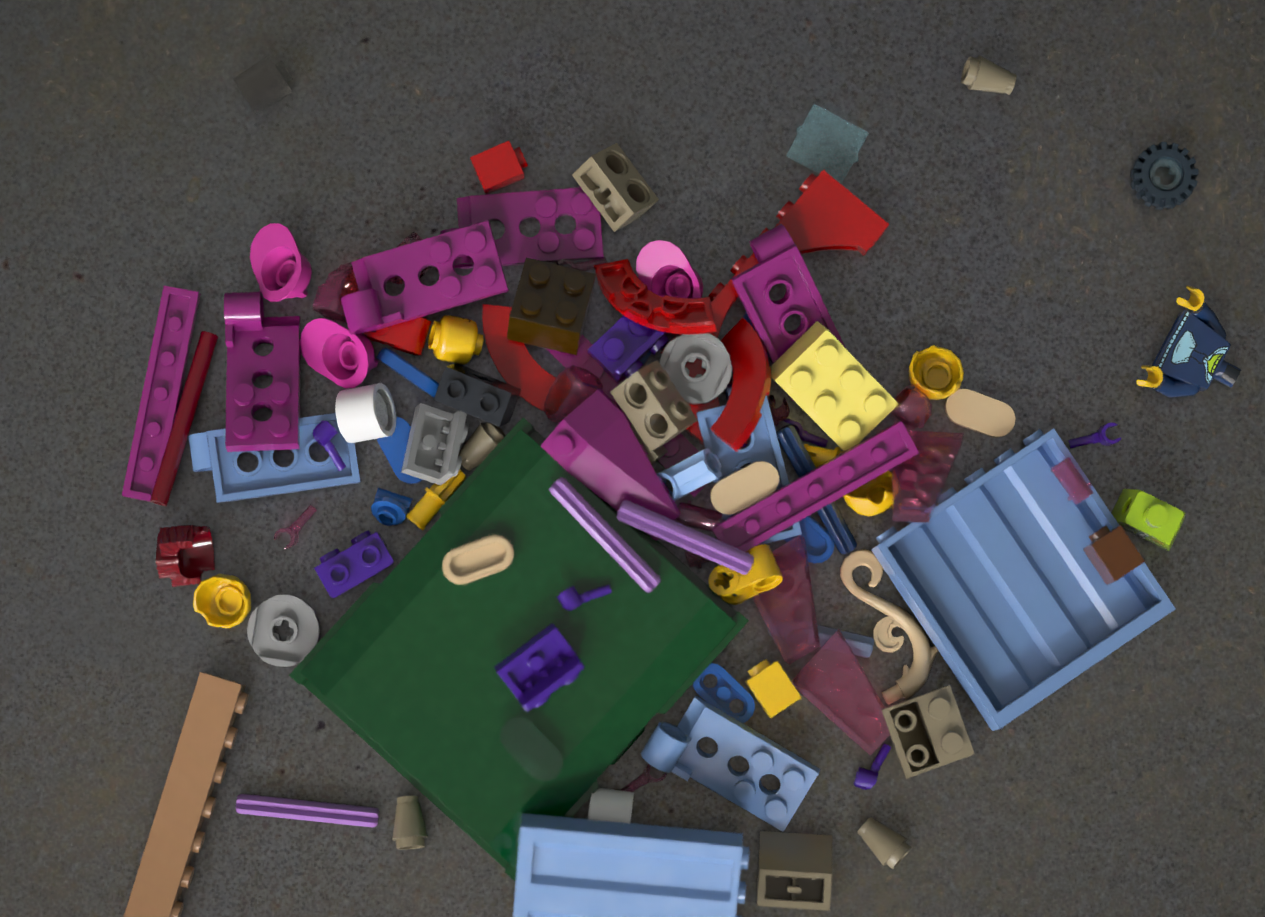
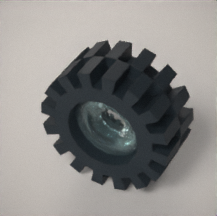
[1130,142,1199,210]

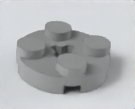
[660,333,732,405]
[247,595,321,667]

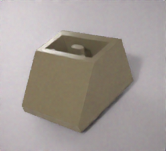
[881,685,975,779]
[755,831,832,911]

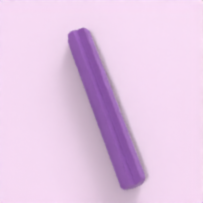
[549,477,661,592]
[616,500,754,575]
[236,794,379,827]

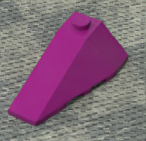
[541,389,681,541]

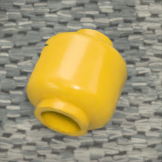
[428,314,483,365]

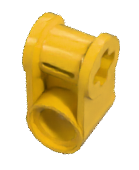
[708,544,783,605]

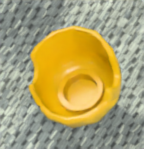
[908,345,964,400]
[843,470,900,517]
[193,573,251,628]

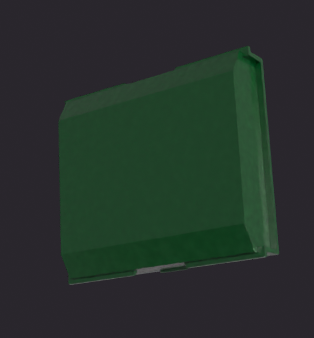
[289,418,749,881]

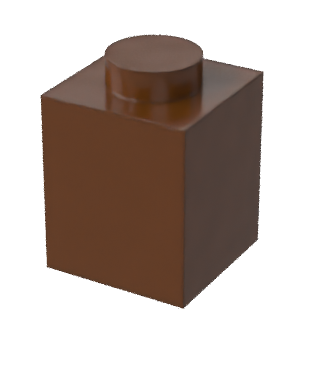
[1083,525,1145,585]

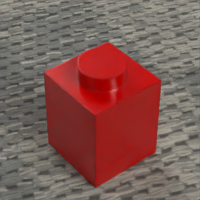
[470,141,528,194]

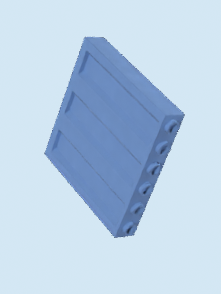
[871,428,1176,731]
[513,814,749,917]

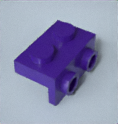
[314,530,394,598]
[494,623,585,711]

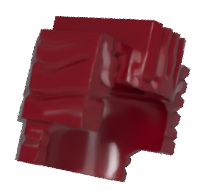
[156,525,215,587]

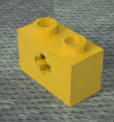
[745,659,802,718]

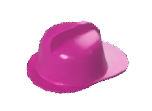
[250,223,312,302]
[636,240,703,299]
[300,318,379,389]

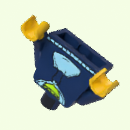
[1137,286,1241,398]

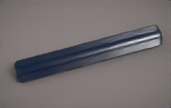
[776,424,857,554]

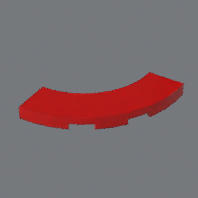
[594,258,717,334]
[482,304,583,419]
[710,318,771,452]

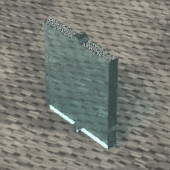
[786,104,869,185]

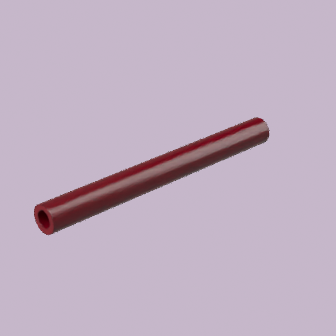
[150,331,218,506]

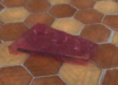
[892,430,964,523]
[752,535,820,664]
[791,629,890,756]

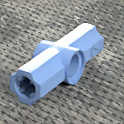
[656,448,722,501]

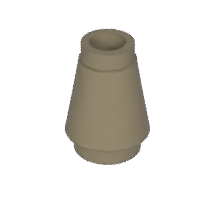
[961,55,1017,95]
[458,422,506,471]
[392,796,428,850]
[857,817,912,869]

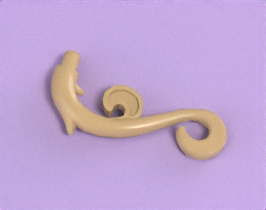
[840,549,938,705]

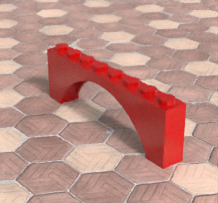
[661,170,889,446]

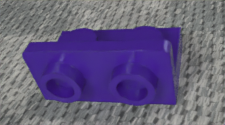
[587,315,669,382]

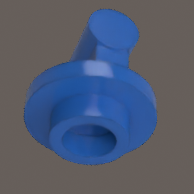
[371,488,413,526]

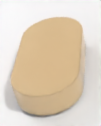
[945,389,1016,438]
[710,461,779,515]
[442,535,514,585]

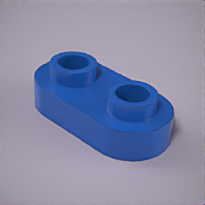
[693,663,755,723]

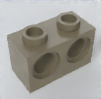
[572,143,659,232]
[610,360,698,452]

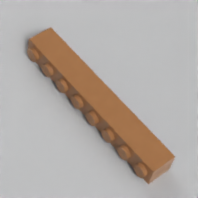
[124,672,249,917]

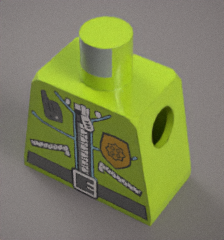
[1111,489,1185,551]

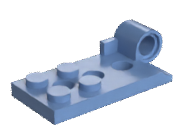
[696,383,802,546]
[188,413,360,503]
[641,695,820,832]

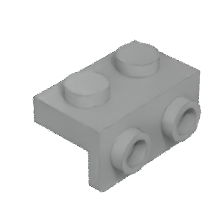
[401,403,469,485]

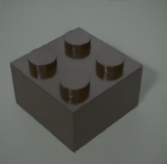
[507,257,596,356]

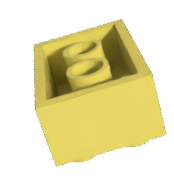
[770,321,899,452]

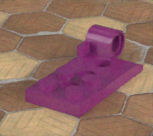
[440,187,604,269]
[340,220,509,335]
[731,224,846,402]
[224,291,301,452]

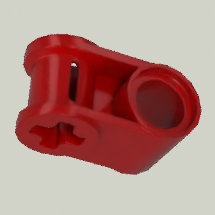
[364,317,431,356]

